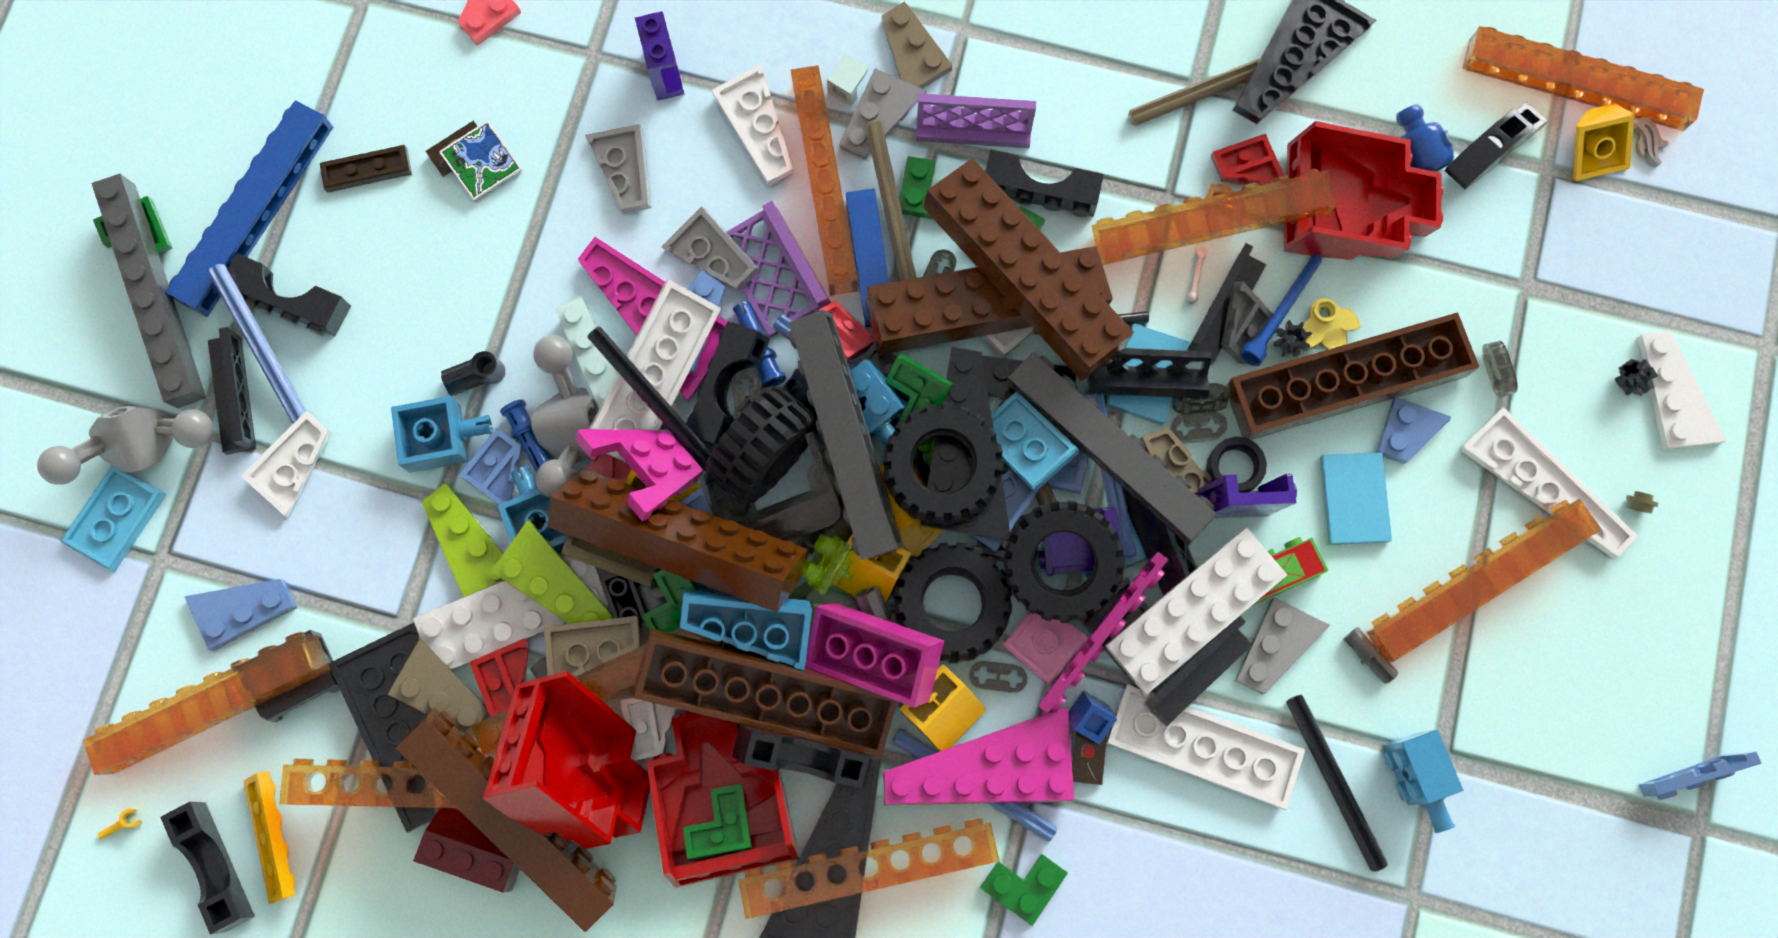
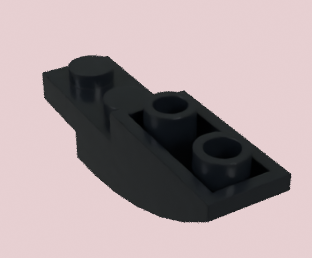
[1444,102,1548,190]
[596,567,647,628]

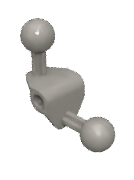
[531,335,597,498]
[37,406,214,485]

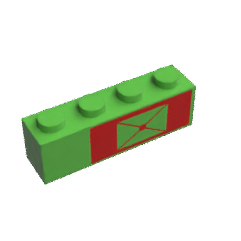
[1252,537,1329,606]

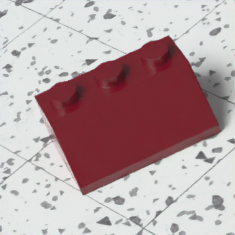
[413,800,520,893]

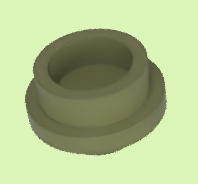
[1625,491,1659,514]

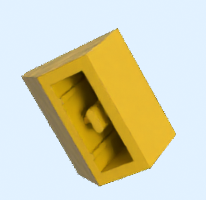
[829,533,912,604]
[899,664,987,751]

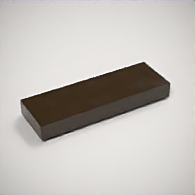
[320,144,412,193]

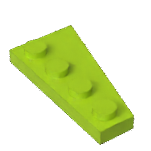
[422,483,504,597]
[491,519,612,624]

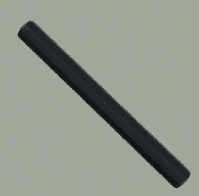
[587,326,712,471]
[1286,694,1388,872]

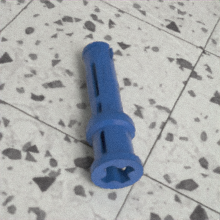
[733,301,787,389]
[500,399,550,473]

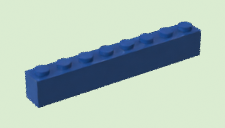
[165,100,334,317]

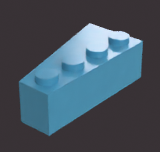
[680,588,812,671]

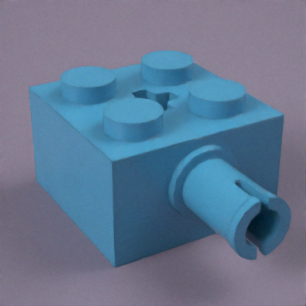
[850,360,906,447]
[391,396,493,473]
[497,466,568,554]
[1383,729,1464,833]

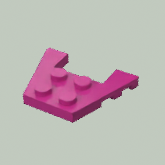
[575,429,703,521]

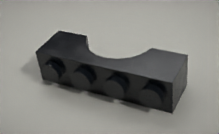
[985,149,1104,217]
[228,253,351,336]
[686,321,770,445]
[732,725,870,788]
[160,801,255,935]

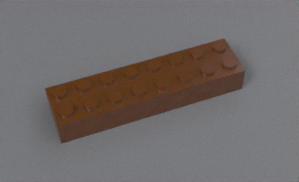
[923,158,1134,381]
[865,246,1113,355]
[1225,312,1480,440]
[548,468,807,612]
[633,628,897,757]
[396,708,617,932]

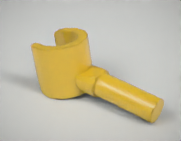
[98,808,142,839]

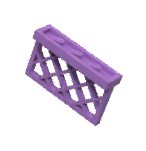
[916,93,1036,148]
[727,200,831,338]

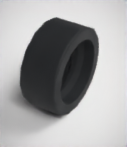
[1206,436,1267,493]

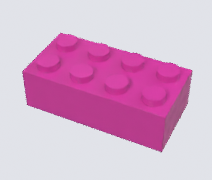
[805,602,944,708]

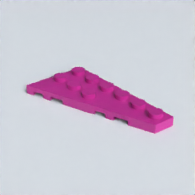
[578,237,727,403]
[1037,552,1168,714]
[883,706,1074,805]

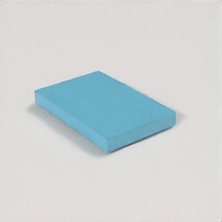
[1106,323,1190,425]
[991,391,1079,493]
[1320,452,1392,545]
[60,466,167,572]

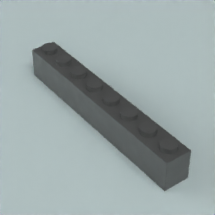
[91,173,206,408]
[789,310,904,560]
[1008,352,1217,546]

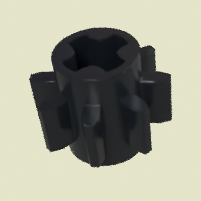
[1273,320,1312,359]
[1615,359,1658,396]

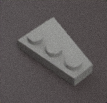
[839,69,927,159]
[585,124,651,213]
[661,206,760,290]
[1235,598,1330,695]

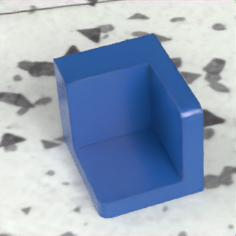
[1068,690,1117,745]

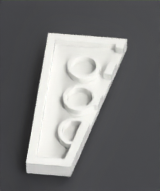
[712,64,794,186]
[1637,331,1727,450]

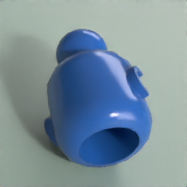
[1396,104,1454,172]

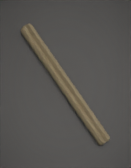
[1128,58,1260,125]
[865,121,917,281]

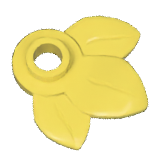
[1302,298,1361,350]

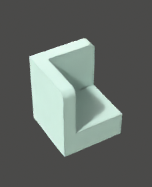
[827,53,868,106]

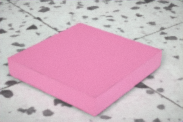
[1002,612,1088,685]

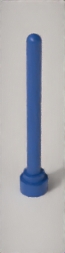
[1240,254,1322,366]

